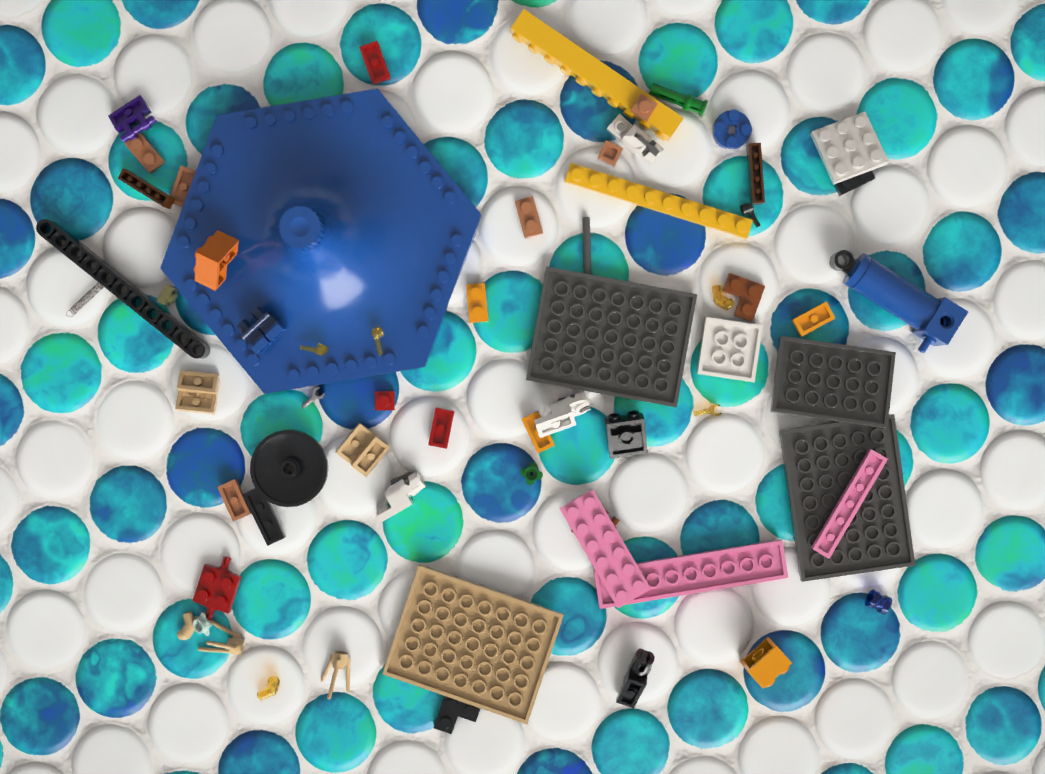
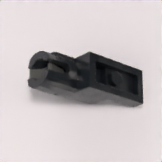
[616,648,655,708]

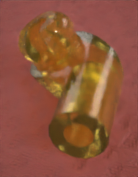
[712,285,734,310]
[257,676,280,701]

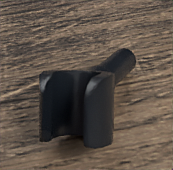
[740,203,760,228]

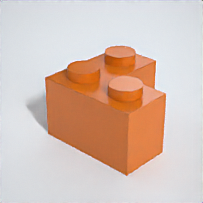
[194,230,239,291]

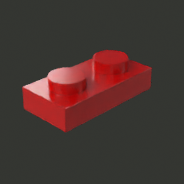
[359,41,391,85]
[428,407,455,449]

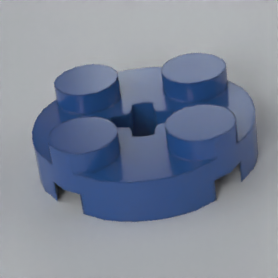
[712,109,752,149]

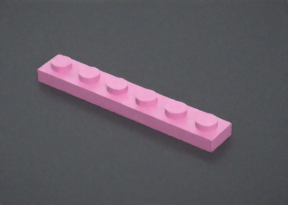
[811,449,888,559]

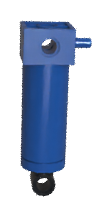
[829,250,968,353]

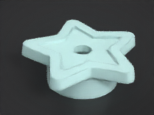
[193,612,212,636]

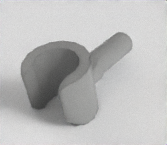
[301,387,325,409]

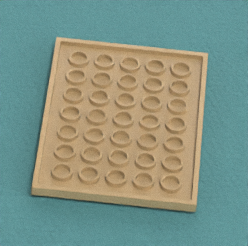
[382,564,564,724]

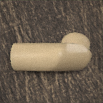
[177,611,195,640]

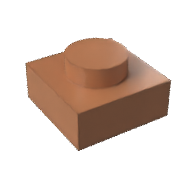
[630,94,657,122]
[597,140,623,167]

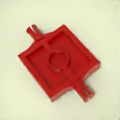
[193,556,242,621]

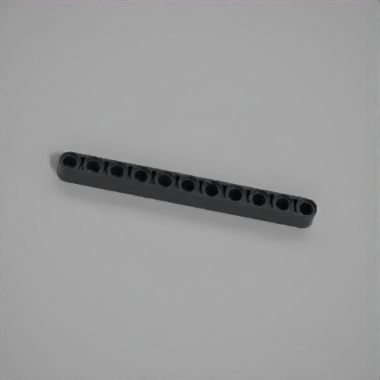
[36,219,210,359]

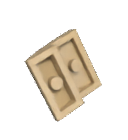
[175,370,219,415]
[335,422,390,477]

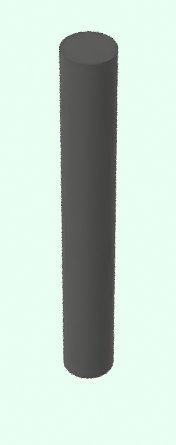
[582,217,591,275]

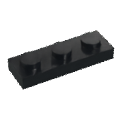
[242,488,286,546]

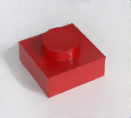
[375,391,395,410]

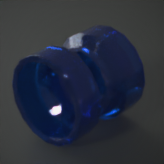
[865,589,892,615]

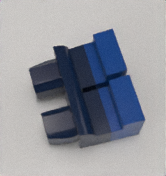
[237,307,287,354]

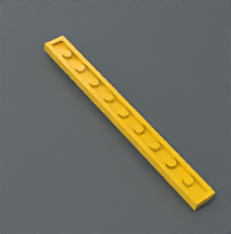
[565,163,753,239]

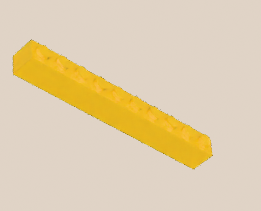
[511,9,684,141]

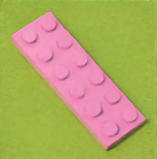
[560,489,651,608]

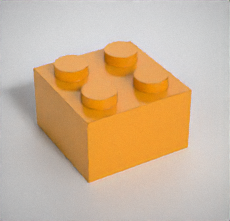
[740,637,792,689]

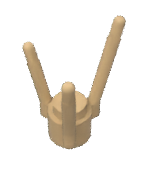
[198,620,245,655]
[321,651,351,699]

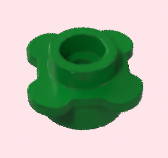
[520,462,543,485]

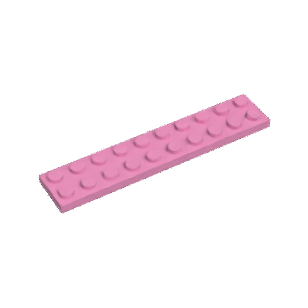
[593,539,788,609]

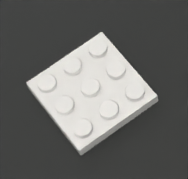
[810,112,889,185]
[696,317,763,382]

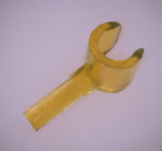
[371,326,385,355]
[300,343,329,356]
[693,404,722,416]

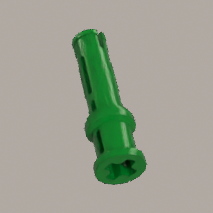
[649,83,708,117]

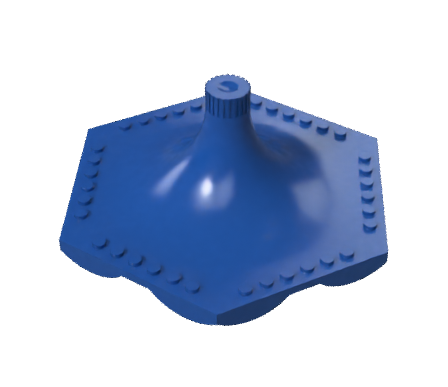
[160,88,482,394]

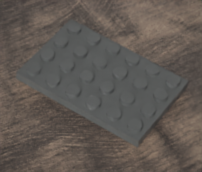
[770,336,896,429]

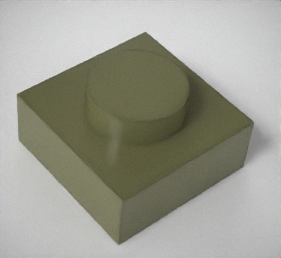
[157,284,178,306]

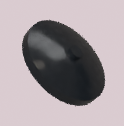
[250,430,329,507]

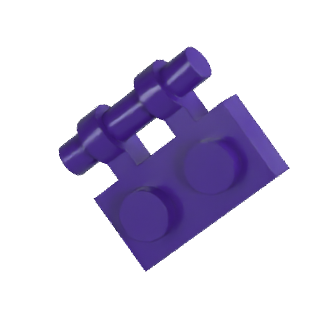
[108,95,157,143]

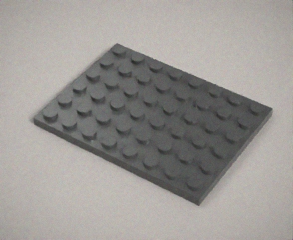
[526,267,697,407]
[779,414,915,582]

